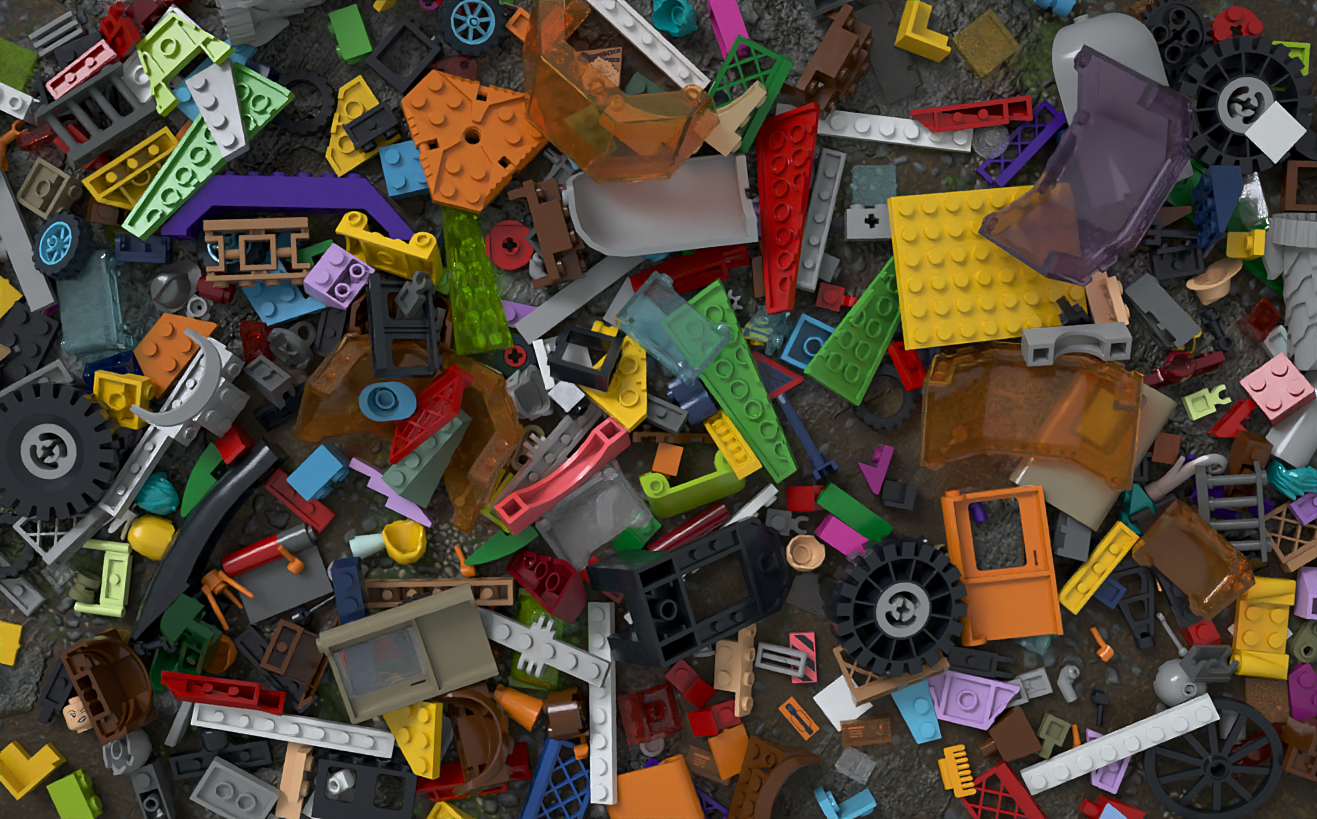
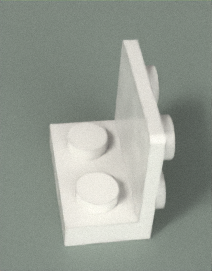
[532,336,593,390]

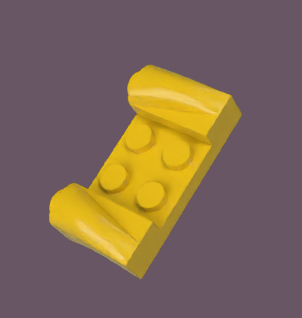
[335,211,444,287]
[1230,574,1296,680]

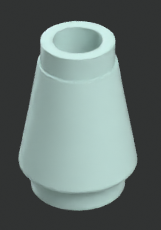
[349,533,386,560]

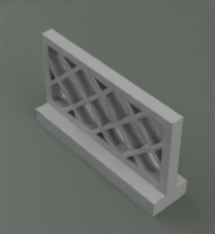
[12,504,112,569]

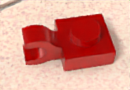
[815,282,859,313]

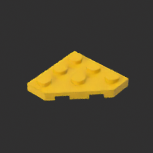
[325,75,403,178]
[576,335,647,433]
[382,699,443,780]

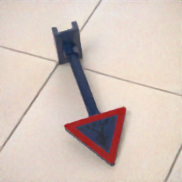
[752,350,839,484]

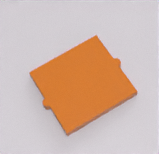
[708,723,749,780]

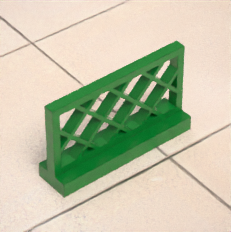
[697,34,793,154]

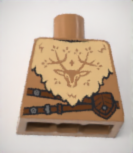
[574,47,622,108]

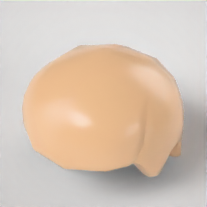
[786,535,826,572]

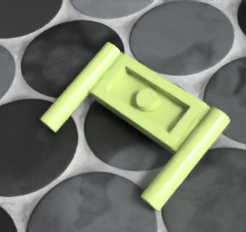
[74,539,133,618]

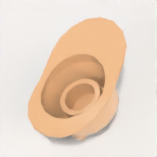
[1186,257,1243,305]

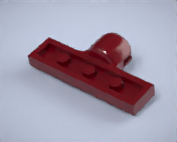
[1123,350,1226,399]

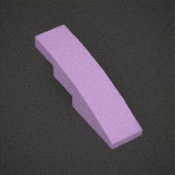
[349,457,436,528]

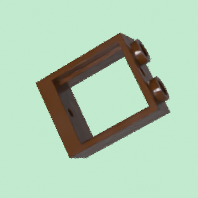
[1279,160,1317,213]

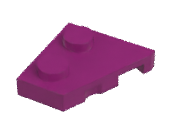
[1285,662,1317,721]

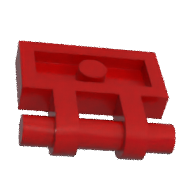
[99,2,142,63]

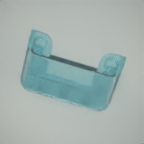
[56,249,134,357]
[616,270,733,388]

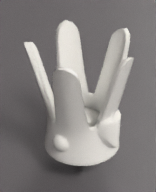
[102,503,140,540]

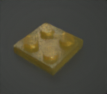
[950,8,1021,79]

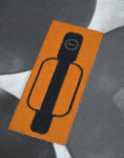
[778,697,820,740]

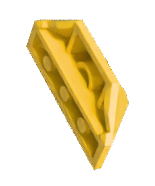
[81,126,179,211]

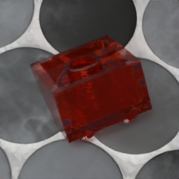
[616,682,683,745]

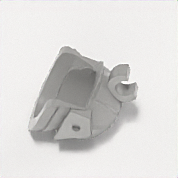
[499,364,554,424]

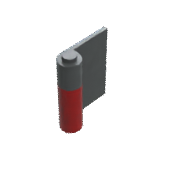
[222,522,334,624]

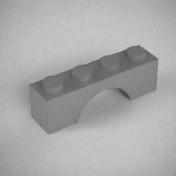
[1021,322,1132,367]

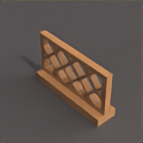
[1257,492,1317,573]
[832,646,950,707]

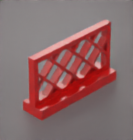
[389,363,473,465]
[958,759,1048,819]

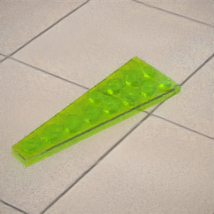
[441,205,514,356]

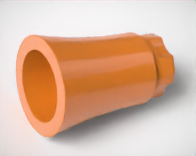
[493,683,543,732]

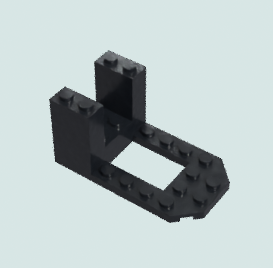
[585,516,793,669]

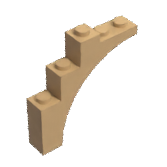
[599,80,767,159]

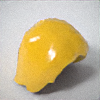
[127,514,175,561]
[382,519,427,565]

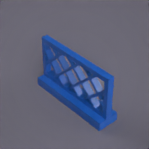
[518,733,591,819]

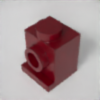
[125,0,167,35]

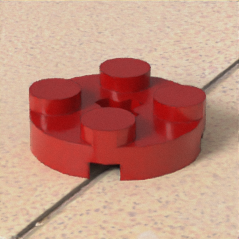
[1209,6,1263,44]
[485,220,535,271]

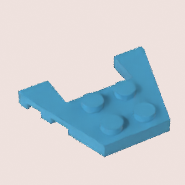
[241,232,333,328]

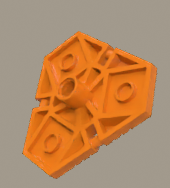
[401,70,551,214]

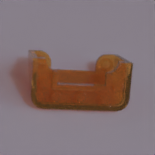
[1132,499,1256,621]

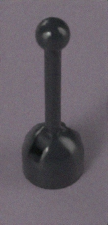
[290,594,336,628]

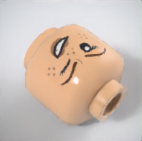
[63,696,93,733]

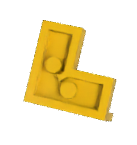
[894,0,951,63]
[0,740,67,800]

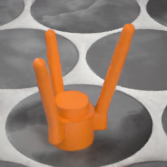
[201,569,254,630]

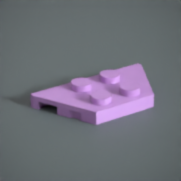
[927,670,1020,730]

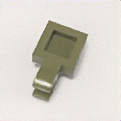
[1035,712,1071,760]

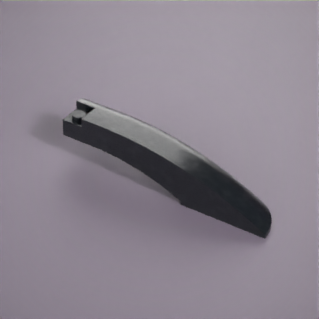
[127,436,290,649]

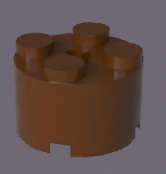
[543,686,590,741]

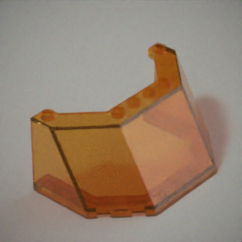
[523,0,721,185]
[293,332,525,536]
[919,341,1144,492]

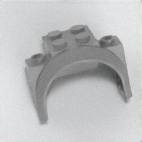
[130,327,250,447]

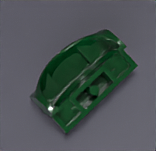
[149,593,223,696]

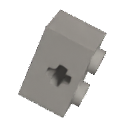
[844,204,892,242]

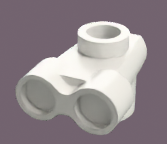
[314,768,357,800]

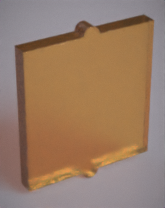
[1244,677,1289,723]

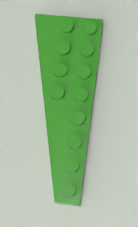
[121,61,295,241]
[803,255,901,406]
[660,279,799,483]

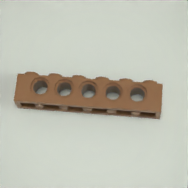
[364,577,516,608]

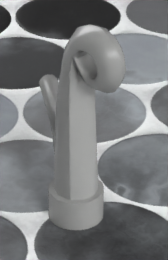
[1144,454,1228,502]

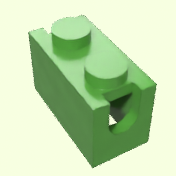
[327,4,375,66]

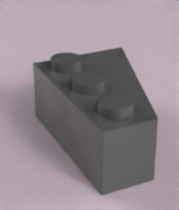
[1121,272,1202,351]
[1049,507,1092,562]

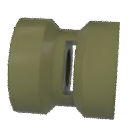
[68,570,102,604]

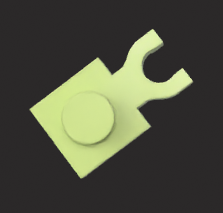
[1181,384,1231,420]

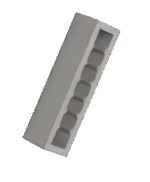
[1266,370,1317,469]

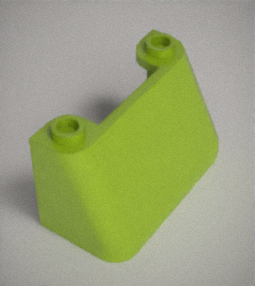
[639,450,746,519]

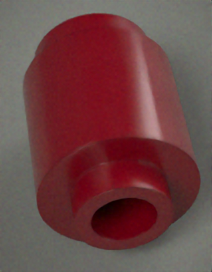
[196,273,236,304]

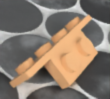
[1080,255,1130,325]
[714,623,757,717]
[275,741,314,819]

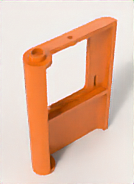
[941,484,1063,646]

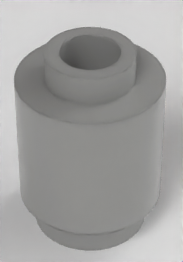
[1219,709,1246,744]

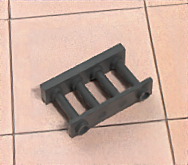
[33,61,159,171]
[1194,461,1272,565]

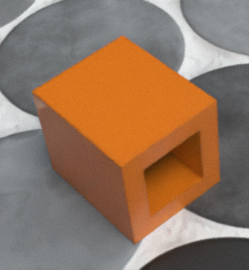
[652,443,683,480]

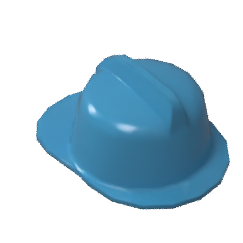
[359,381,417,421]

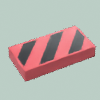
[789,631,817,683]

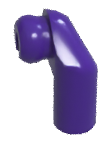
[962,492,987,523]

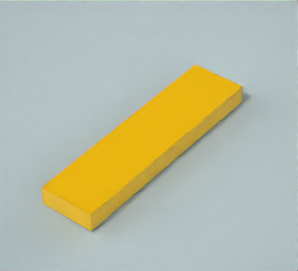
[1058,521,1140,615]

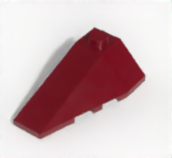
[506,549,586,624]

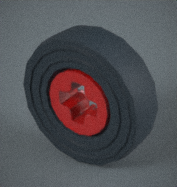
[493,334,537,377]

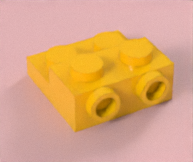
[93,370,155,430]

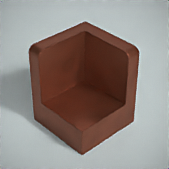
[1147,432,1181,465]

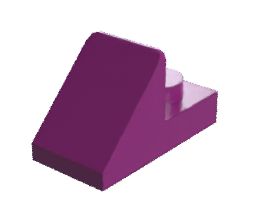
[855,444,894,495]

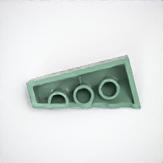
[381,408,472,509]

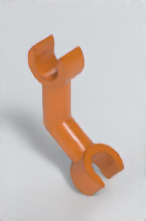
[0,119,32,171]

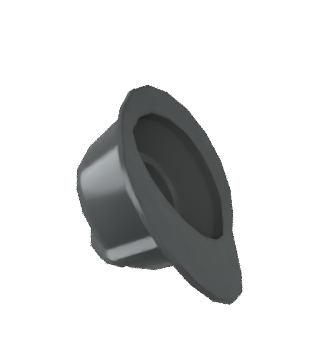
[150,259,202,314]

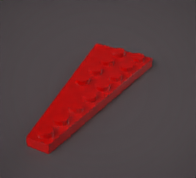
[755,102,820,316]

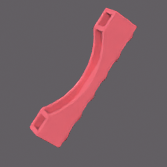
[494,417,631,536]

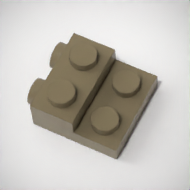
[15,156,83,220]

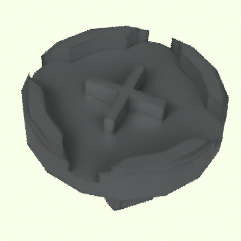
[266,321,316,370]

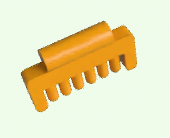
[938,744,976,798]

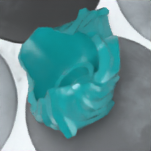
[651,0,698,38]
[1267,460,1317,501]
[134,472,180,515]

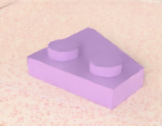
[1086,728,1132,794]

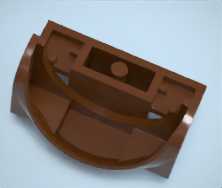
[780,3,874,121]
[507,178,588,289]
[432,682,514,797]

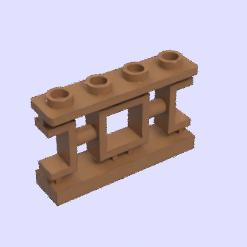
[203,217,312,288]

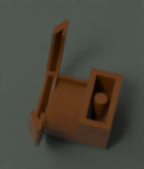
[260,614,340,709]

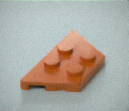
[133,313,220,400]

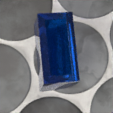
[82,349,143,392]

